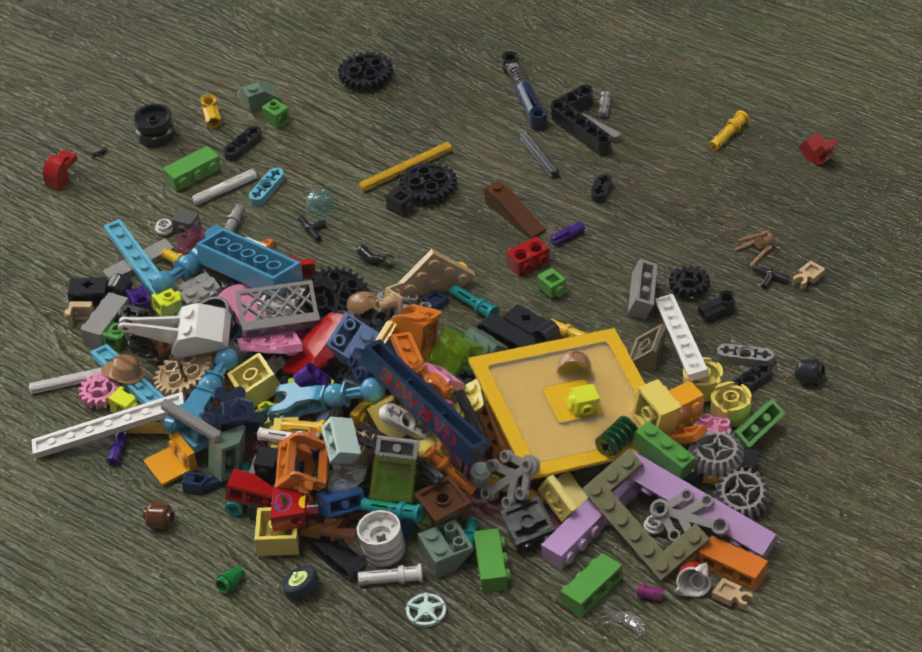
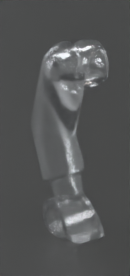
[599,609,647,636]

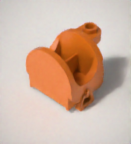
[389,304,442,364]

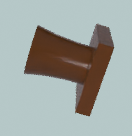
[414,475,472,528]

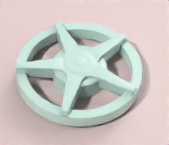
[406,592,446,627]

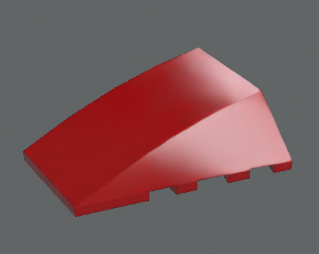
[282,312,354,375]

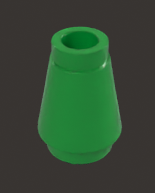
[215,565,245,594]

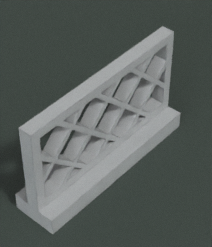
[236,280,320,338]

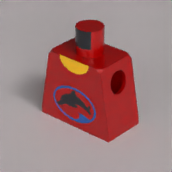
[270,488,319,532]

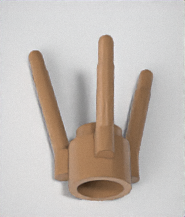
[735,230,774,267]

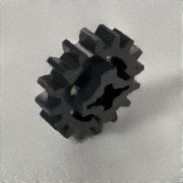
[669,265,710,299]

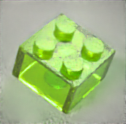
[427,325,484,377]
[369,456,418,505]

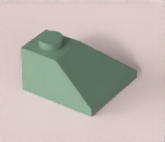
[237,81,282,113]

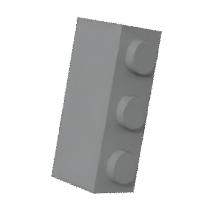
[628,259,658,320]
[80,293,130,347]

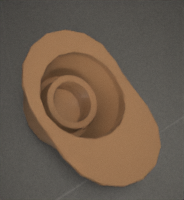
[101,354,144,384]

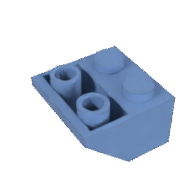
[325,312,379,365]

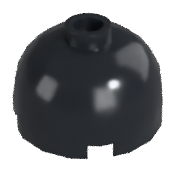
[300,282,339,321]

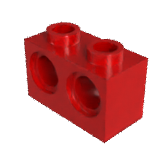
[506,236,550,277]

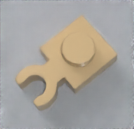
[793,260,826,289]
[712,578,753,610]

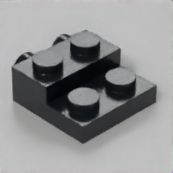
[500,496,555,553]

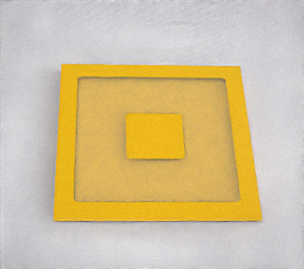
[468,328,645,480]

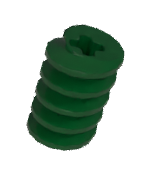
[595,416,638,456]

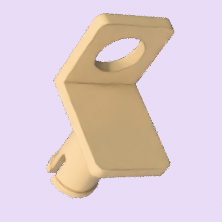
[374,282,403,314]

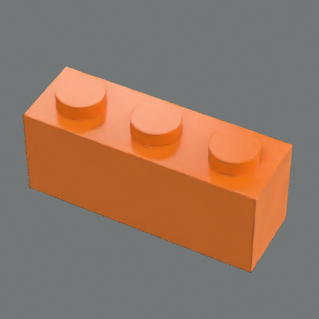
[699,536,768,592]

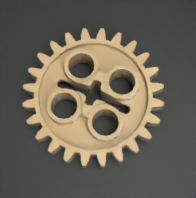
[153,352,215,397]

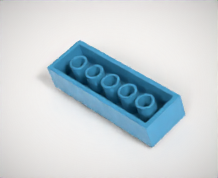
[196,228,303,296]

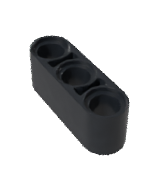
[311,535,366,581]

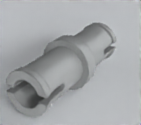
[224,204,245,232]

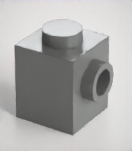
[171,208,201,238]

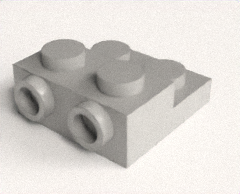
[173,272,222,306]

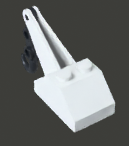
[118,303,231,359]

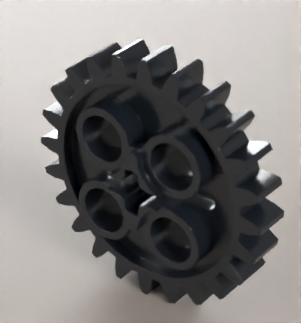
[338,51,393,92]
[399,161,457,206]
[311,266,369,311]

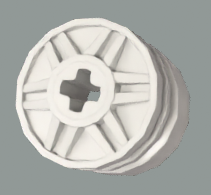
[357,510,406,567]

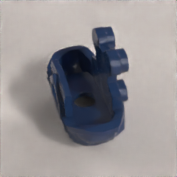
[199,386,269,434]

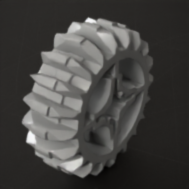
[688,429,744,480]
[714,467,771,520]

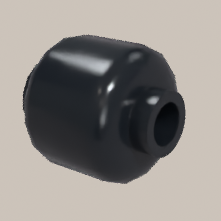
[106,272,133,297]
[795,359,825,385]

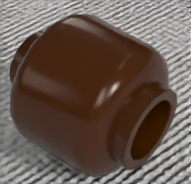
[143,502,175,530]

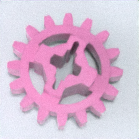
[78,373,120,410]

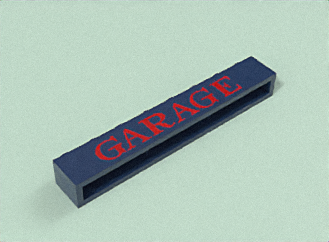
[361,339,488,466]

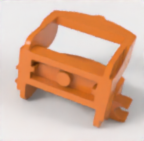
[274,427,330,501]

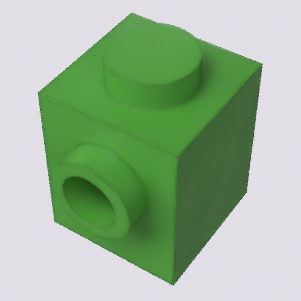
[262,99,290,129]

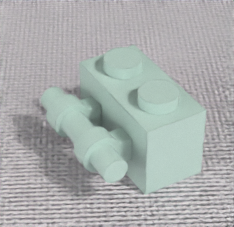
[321,417,361,471]

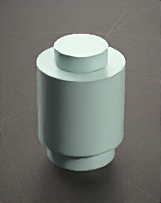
[470,462,491,489]

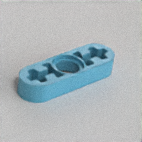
[249,168,284,206]

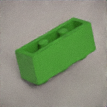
[163,146,221,192]
[730,398,786,448]
[631,421,696,480]
[473,528,511,593]
[561,553,622,618]

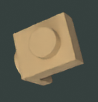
[64,301,94,327]

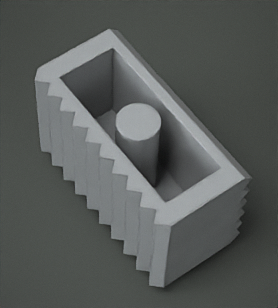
[375,435,420,462]

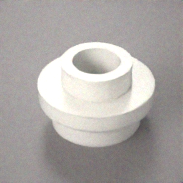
[155,219,173,235]
[644,515,665,535]

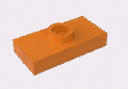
[669,425,708,445]

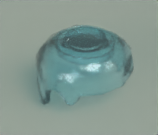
[306,189,333,215]

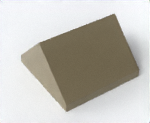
[630,324,665,372]

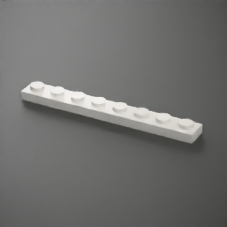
[655,294,709,381]
[32,392,185,459]

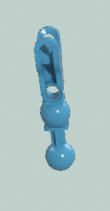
[151,224,223,294]
[164,348,239,442]
[268,377,385,423]

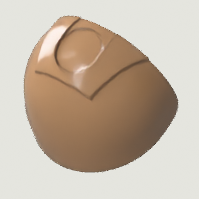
[347,291,379,314]
[557,351,592,377]

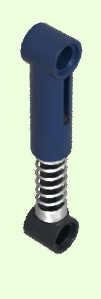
[502,51,547,131]

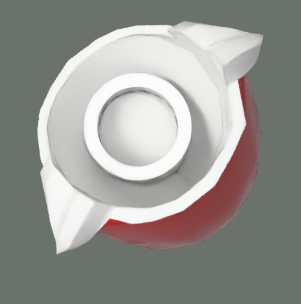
[675,561,711,597]

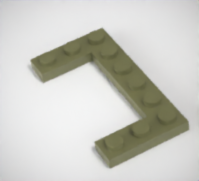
[582,448,711,582]

